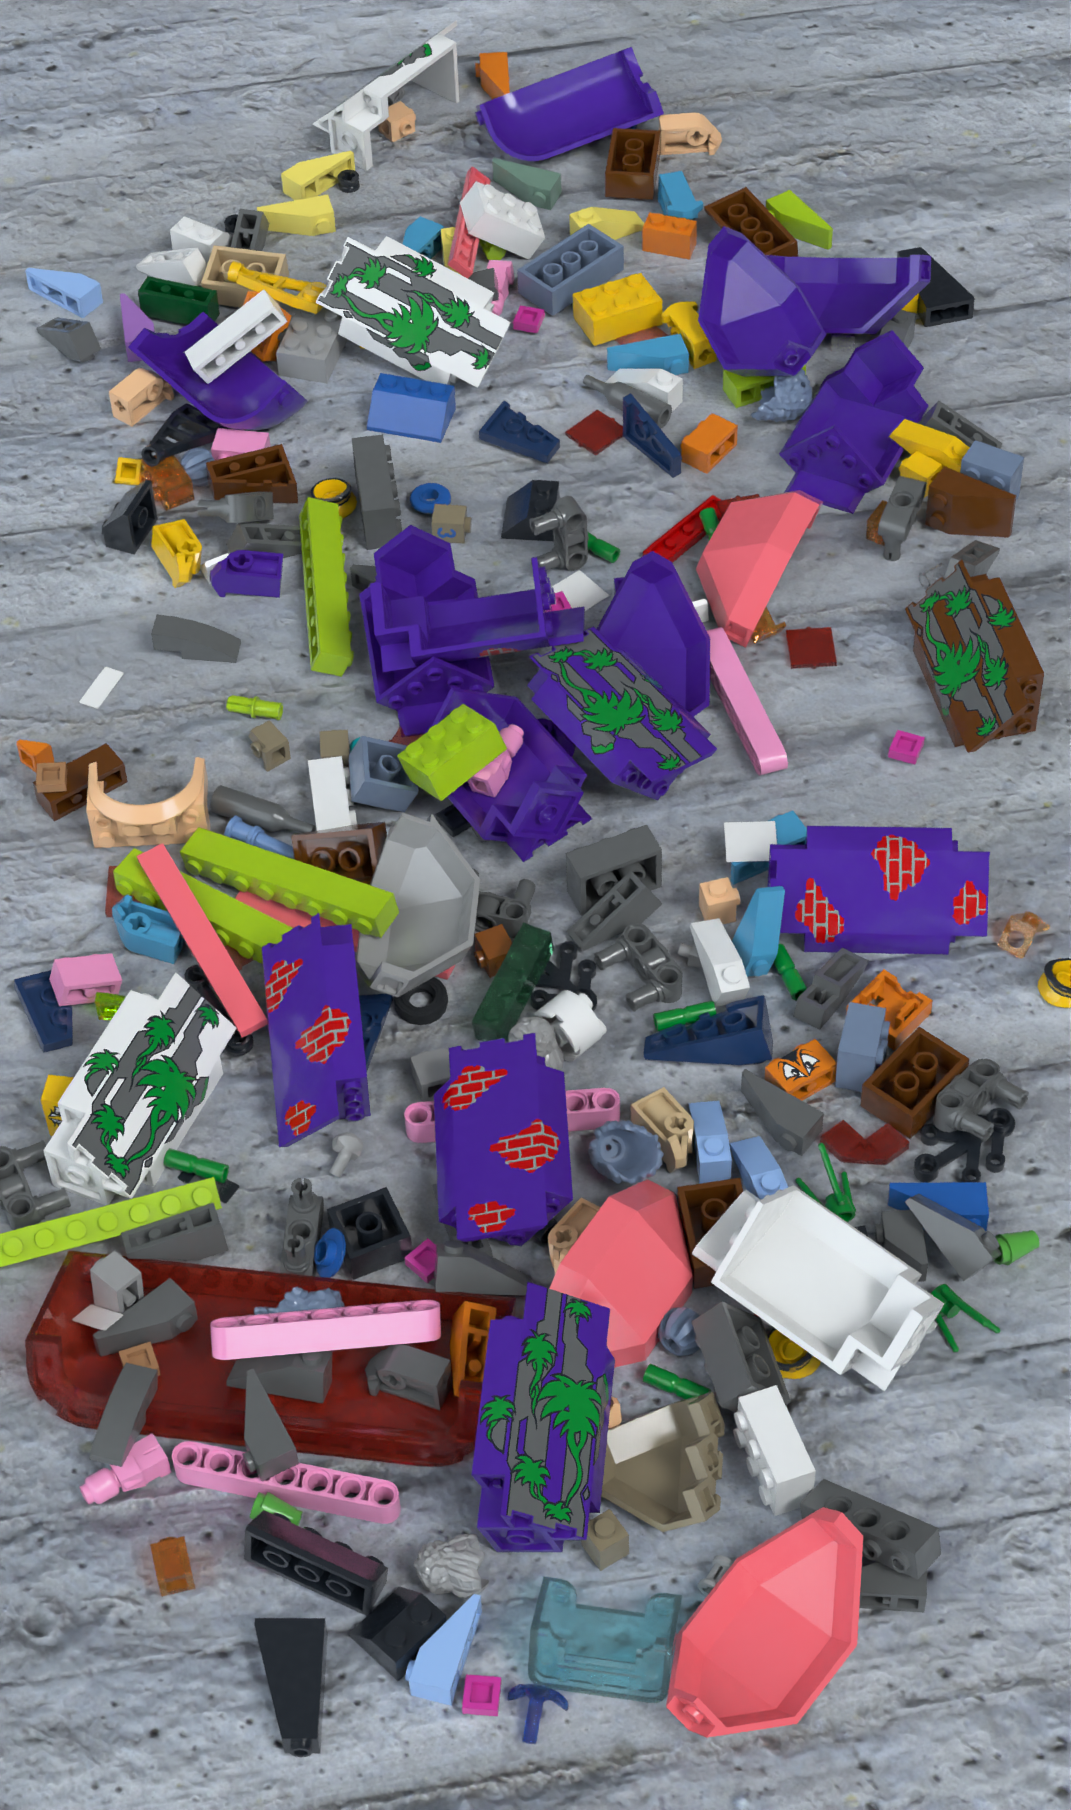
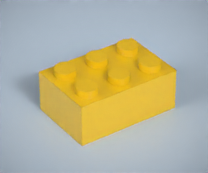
[572,273,663,346]

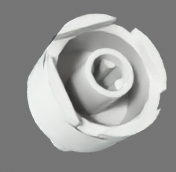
[534,990,607,1062]

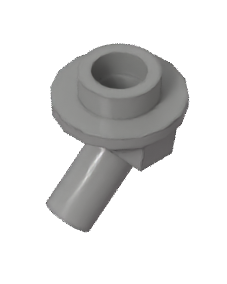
[329,1132,363,1178]

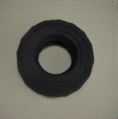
[394,977,448,1025]

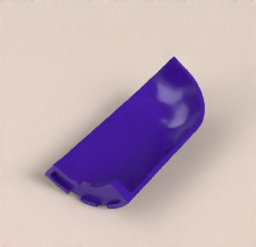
[475,47,664,161]
[128,312,308,431]

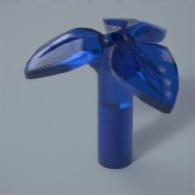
[508,1684,569,1745]

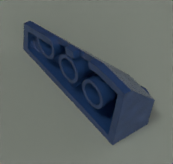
[643,995,773,1065]

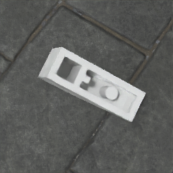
[136,247,207,287]
[605,369,683,412]
[690,918,750,1007]

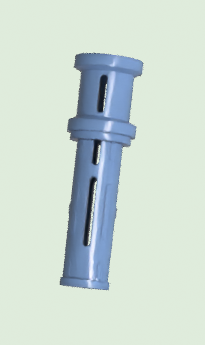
[224,816,295,860]

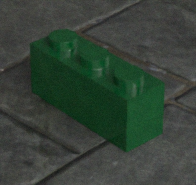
[138,276,220,325]

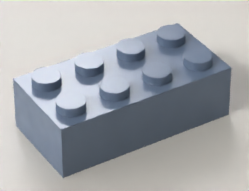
[517,224,624,316]

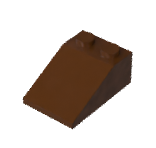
[925,466,1017,538]
[291,822,387,885]

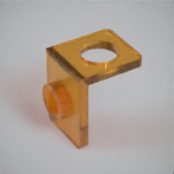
[751,607,787,644]
[998,911,1050,959]

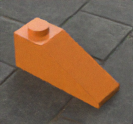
[475,52,510,99]
[450,1301,496,1401]

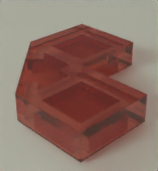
[820,1120,910,1165]

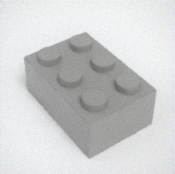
[276,307,348,384]

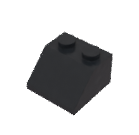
[102,480,158,555]
[501,480,560,542]
[349,1587,447,1681]

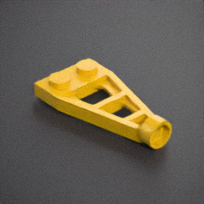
[228,261,327,314]

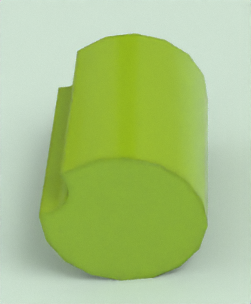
[479,239,506,260]

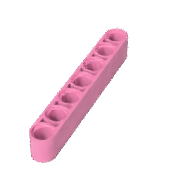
[707,627,788,776]
[404,1088,620,1143]
[210,1300,441,1360]
[172,1441,401,1524]

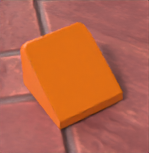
[17,739,55,773]

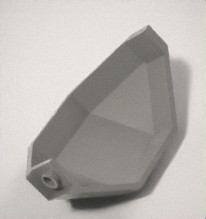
[355,813,480,997]

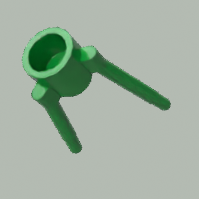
[795,1143,856,1222]
[931,1284,1001,1352]

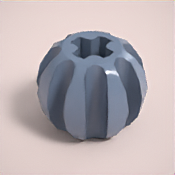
[180,447,214,487]
[658,1307,700,1357]

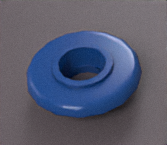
[409,483,451,514]
[314,1228,346,1279]

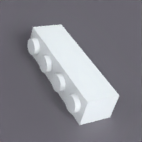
[185,290,288,384]
[308,756,357,831]

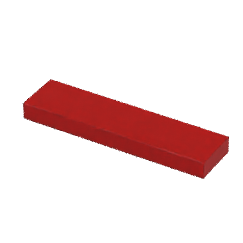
[643,495,729,563]

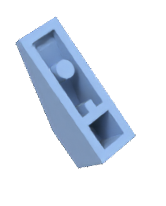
[25,268,103,318]
[688,1101,732,1184]
[730,1136,788,1199]
[405,1594,482,1706]

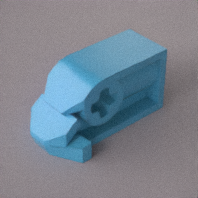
[657,171,703,220]
[112,895,185,964]

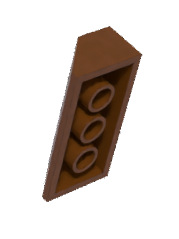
[704,187,798,257]

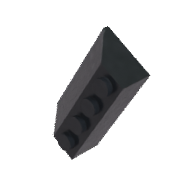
[244,1510,388,1616]

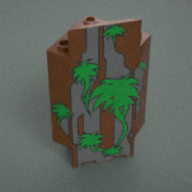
[905,559,1044,753]

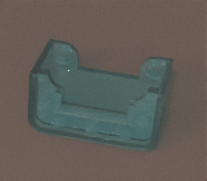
[528,1576,682,1703]

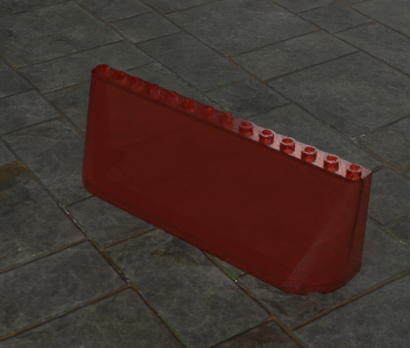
[25,1250,516,1467]

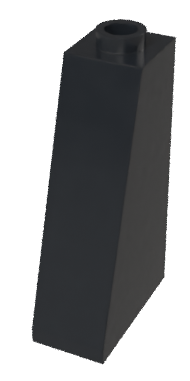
[897,247,975,327]
[254,1618,328,1757]

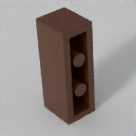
[33,743,128,822]

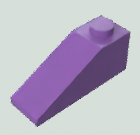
[120,293,160,362]

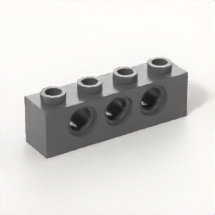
[800,1479,941,1579]

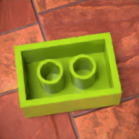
[397,704,507,801]

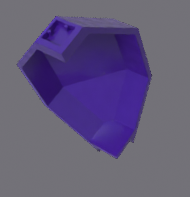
[698,226,826,376]
[766,255,931,334]
[597,551,710,717]

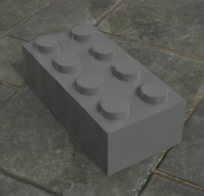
[352,434,402,550]

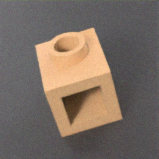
[378,101,416,142]
[699,877,740,924]

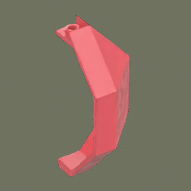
[696,490,823,648]
[549,1179,693,1368]
[666,1507,863,1738]

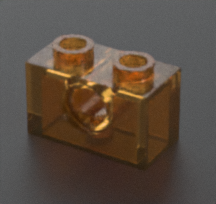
[140,455,195,511]

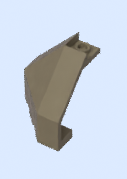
[602,1392,725,1532]

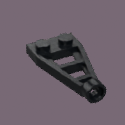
[141,403,229,467]

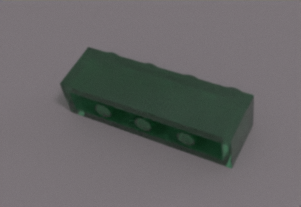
[472,922,554,1043]

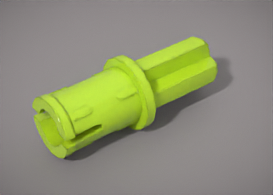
[226,695,283,720]

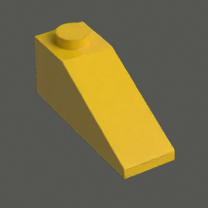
[889,419,970,472]

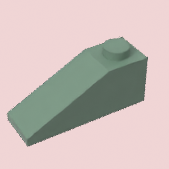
[492,158,562,210]

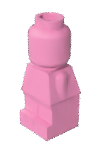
[487,260,515,316]
[468,724,524,798]
[79,1433,171,1505]

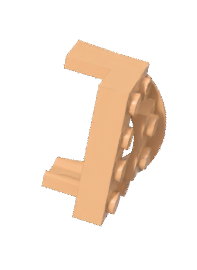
[86,757,210,848]

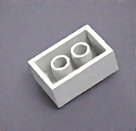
[460,181,545,259]
[733,1385,816,1516]

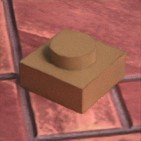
[36,762,68,793]
[118,1342,161,1376]

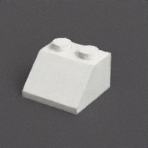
[170,216,233,264]

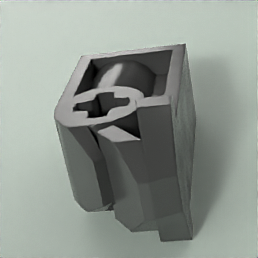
[365,1344,453,1410]

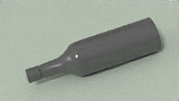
[583,375,672,429]
[210,785,316,833]

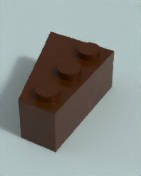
[206,444,298,503]

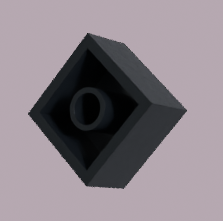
[327,1187,412,1280]

